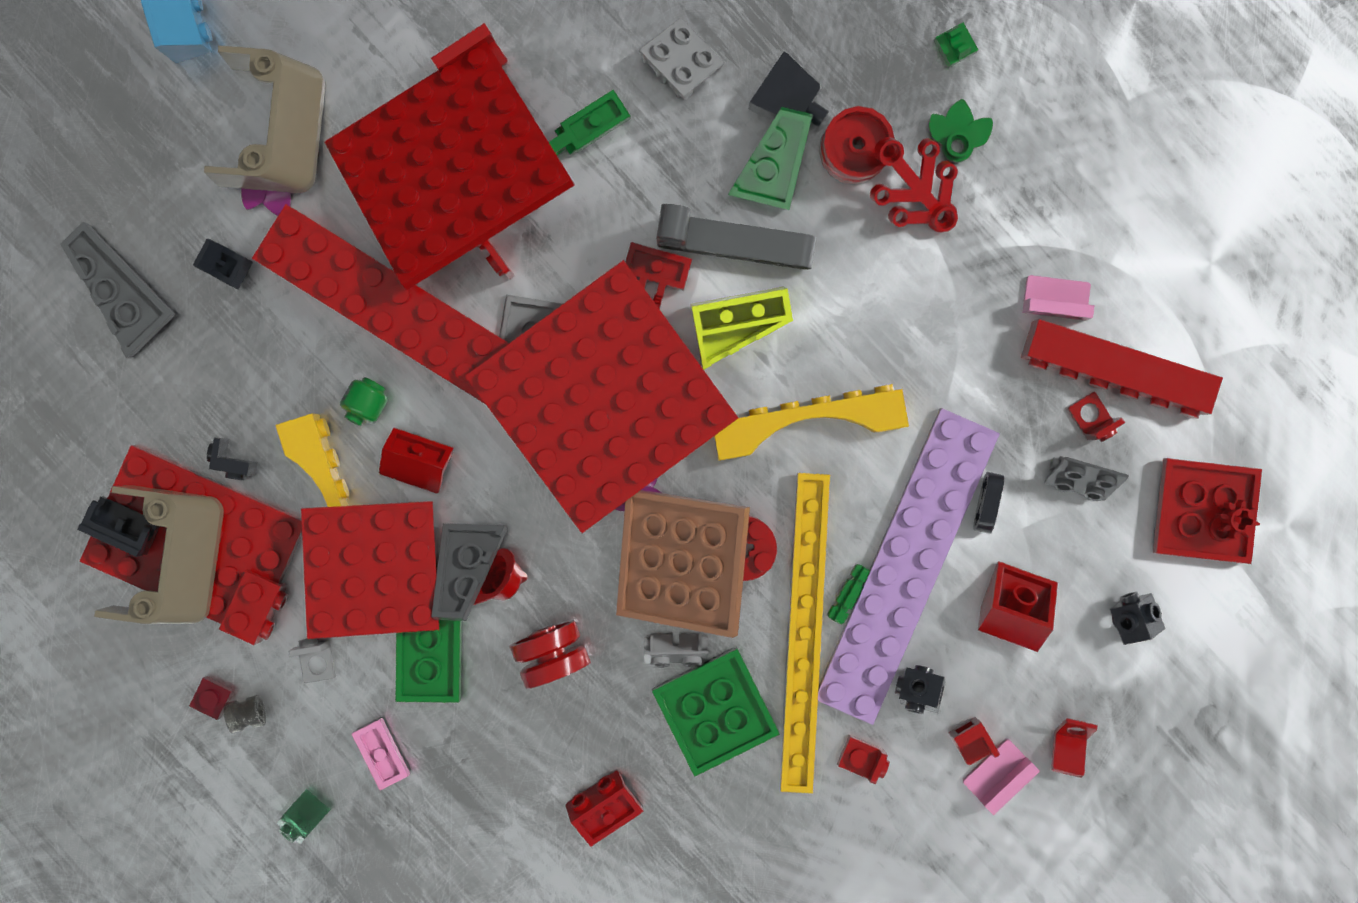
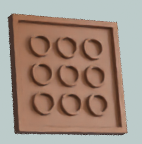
[616,490,750,638]

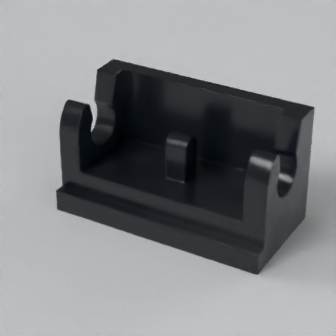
[77,496,160,557]

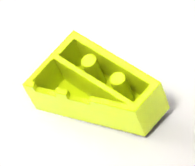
[690,286,793,370]

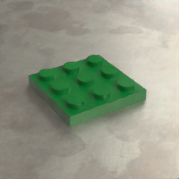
[652,647,780,777]

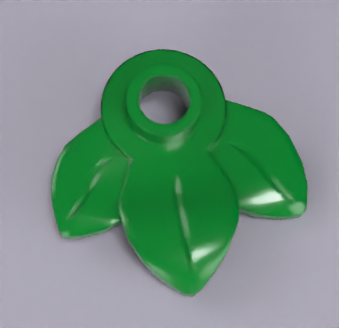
[929,99,993,163]

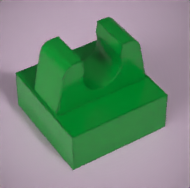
[934,22,979,68]

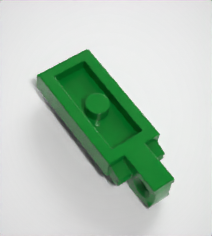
[549,89,631,156]

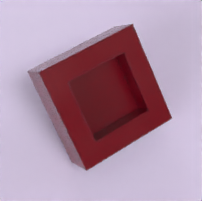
[189,676,235,720]

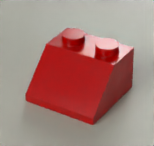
[978,561,1058,652]

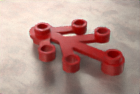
[870,137,958,232]

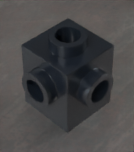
[1110,592,1166,645]
[895,665,946,714]

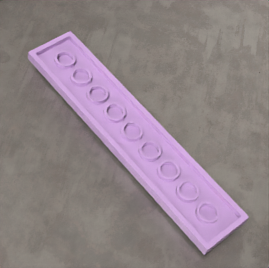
[818,408,1000,725]

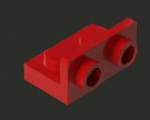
[565,770,644,847]

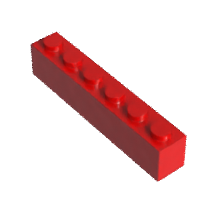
[1021,319,1223,419]

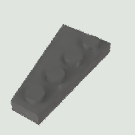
[61,222,176,359]

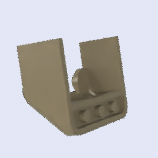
[204,45,325,193]
[94,485,224,624]

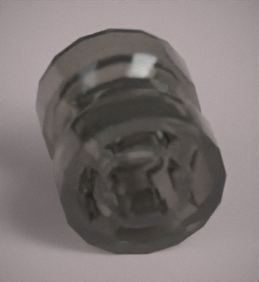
[224,695,266,734]

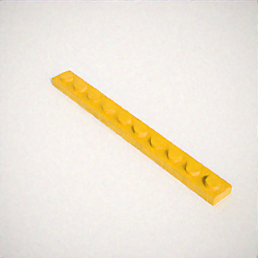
[780,473,830,793]

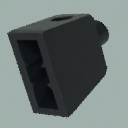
[748,51,829,128]

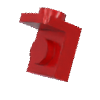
[837,735,890,784]

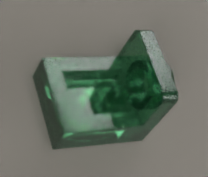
[277,789,331,844]

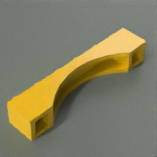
[714,384,909,461]
[275,413,349,507]

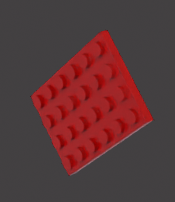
[79,445,302,624]

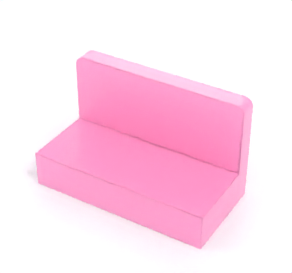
[1022,275,1095,321]
[963,739,1040,815]

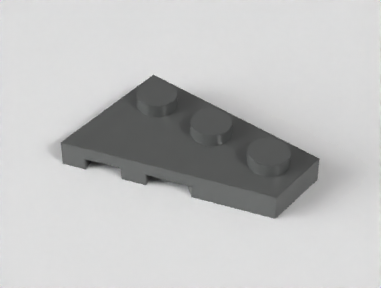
[432,523,507,621]

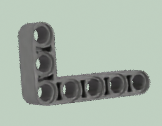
[656,204,816,270]

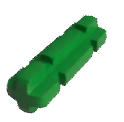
[827,564,870,624]

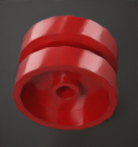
[819,106,895,185]
[509,620,591,689]

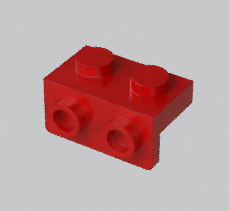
[219,570,288,645]

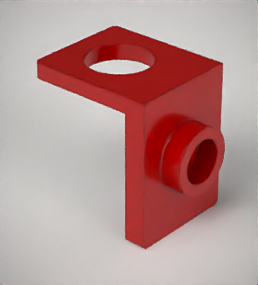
[1068,392,1125,442]
[1051,718,1098,778]

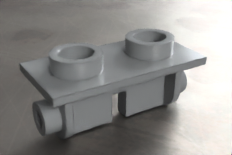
[644,633,708,668]

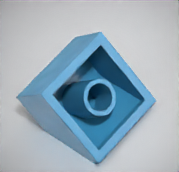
[141,0,213,63]

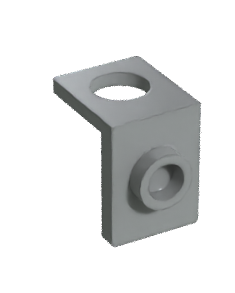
[288,638,336,683]

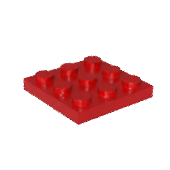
[1153,458,1262,564]

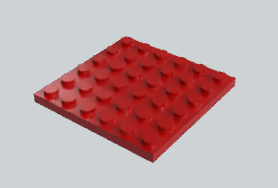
[324,42,575,290]
[465,260,738,533]

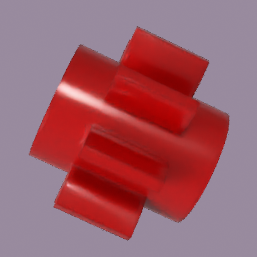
[1215,500,1260,540]

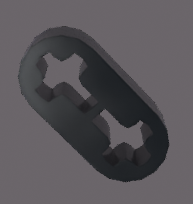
[973,472,1004,534]

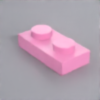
[352,718,410,791]

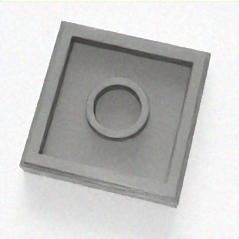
[499,294,562,343]

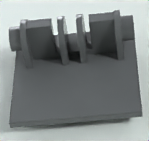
[1044,456,1129,501]

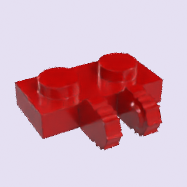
[625,242,692,309]

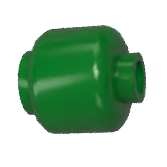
[340,377,388,427]

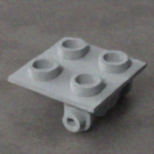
[639,18,724,100]

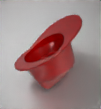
[474,548,528,605]

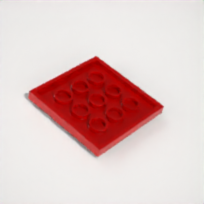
[301,501,439,639]

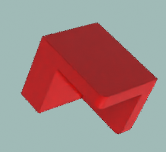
[948,717,1000,765]

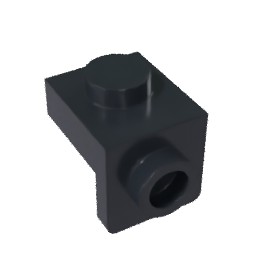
[193,238,253,290]
[207,438,258,480]

